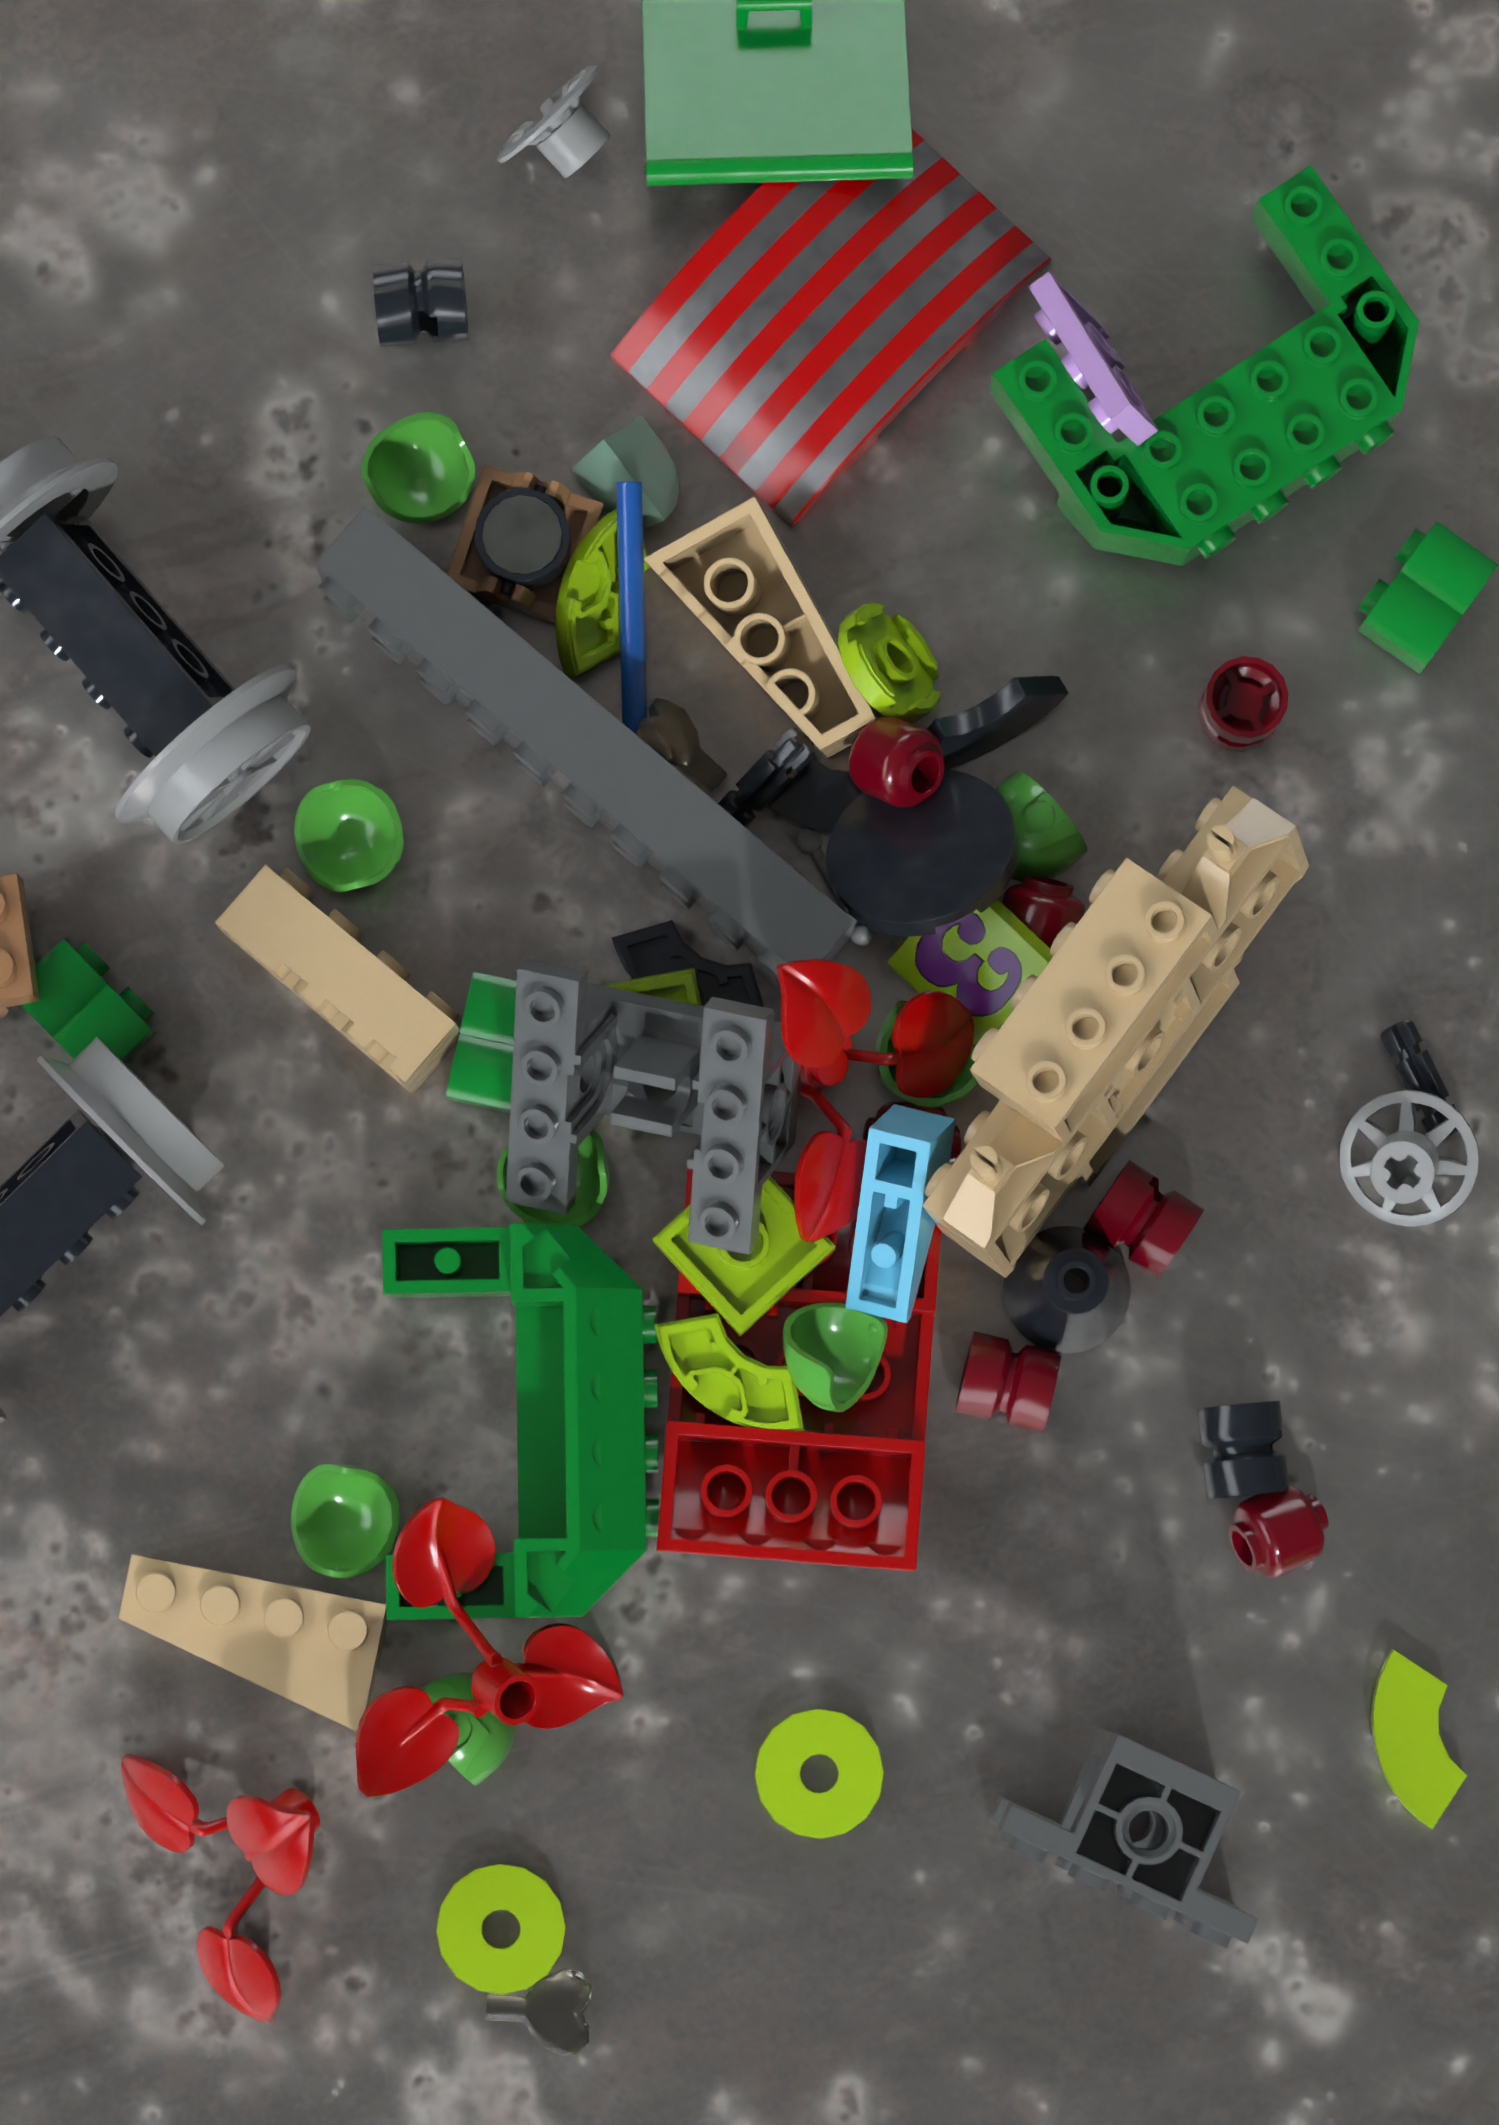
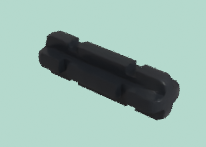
[717,728,815,828]
[1381,1019,1459,1138]

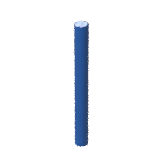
[617,481,648,737]

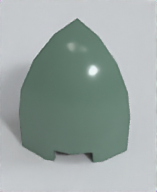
[571,415,680,527]

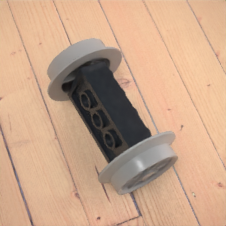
[0,436,311,845]
[0,1037,225,1423]

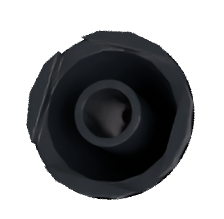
[1003,1226,1131,1354]

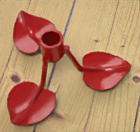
[776,959,974,1242]
[355,1496,624,1797]
[121,1753,320,2023]

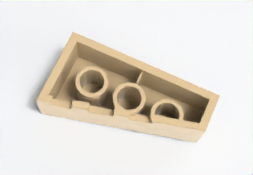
[644,496,878,757]
[215,865,460,1095]
[118,1554,388,1732]

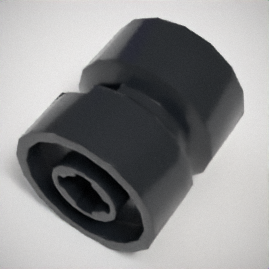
[373,258,469,347]
[1197,1401,1289,1499]

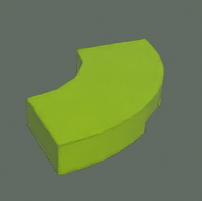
[555,508,650,676]
[654,1313,804,1431]
[1371,1649,1467,1830]

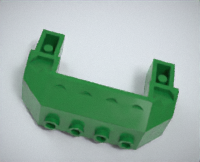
[989,165,1419,566]
[382,1223,660,1620]

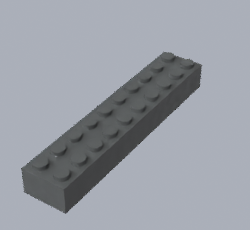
[315,505,855,989]

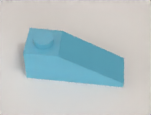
[845,1104,955,1323]

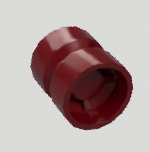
[1198,656,1289,752]
[1083,1159,1204,1279]
[955,1331,1062,1432]

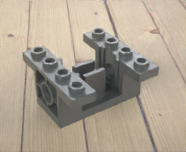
[506,959,801,1255]
[988,1728,1259,1949]

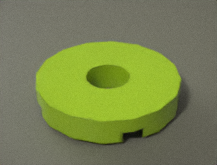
[837,602,941,723]
[755,1708,884,1839]
[436,1863,566,1995]

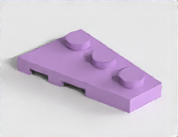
[1029,271,1158,446]

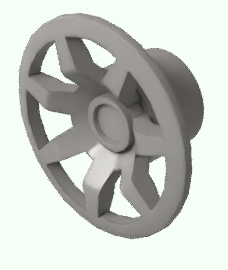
[497,64,610,178]
[1339,1090,1479,1226]

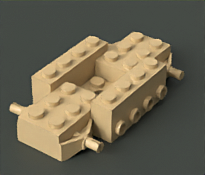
[922,786,1309,1278]

